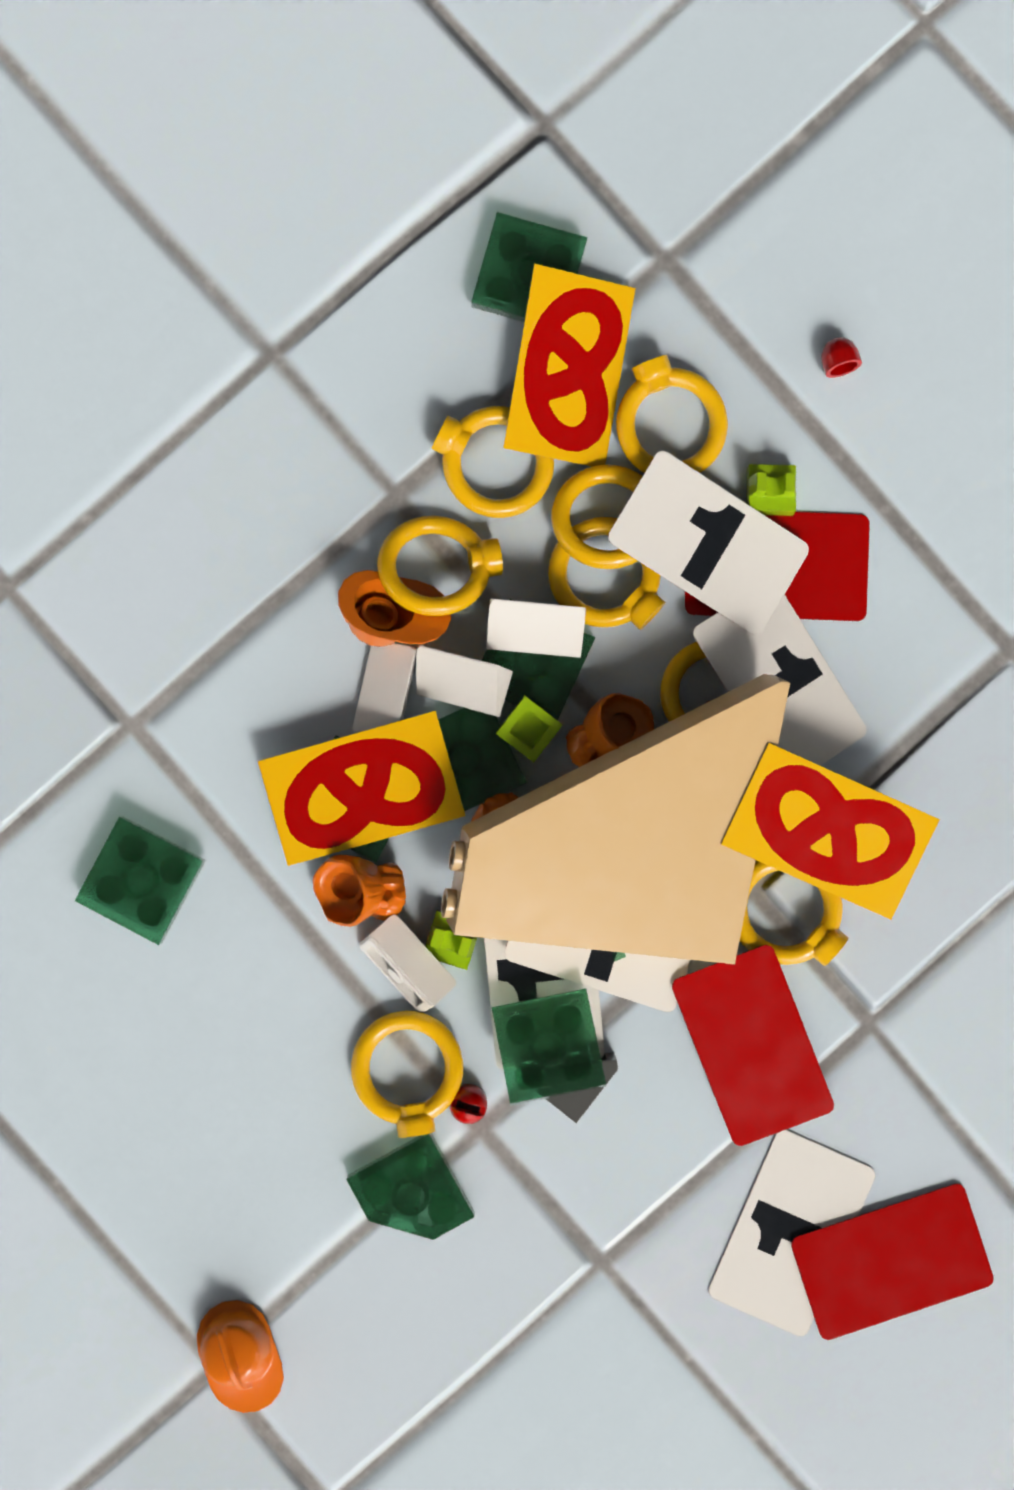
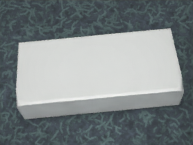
[486,599,586,658]
[352,643,417,732]
[416,645,513,717]
[359,914,456,1013]

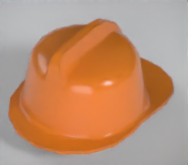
[338,570,451,647]
[197,1300,284,1413]

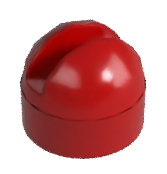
[821,337,862,378]
[450,1084,487,1124]

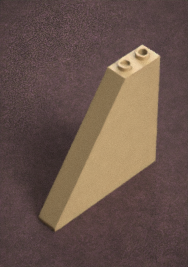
[441,674,790,965]

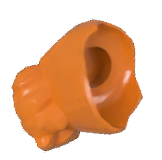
[565,693,654,768]
[313,855,406,927]

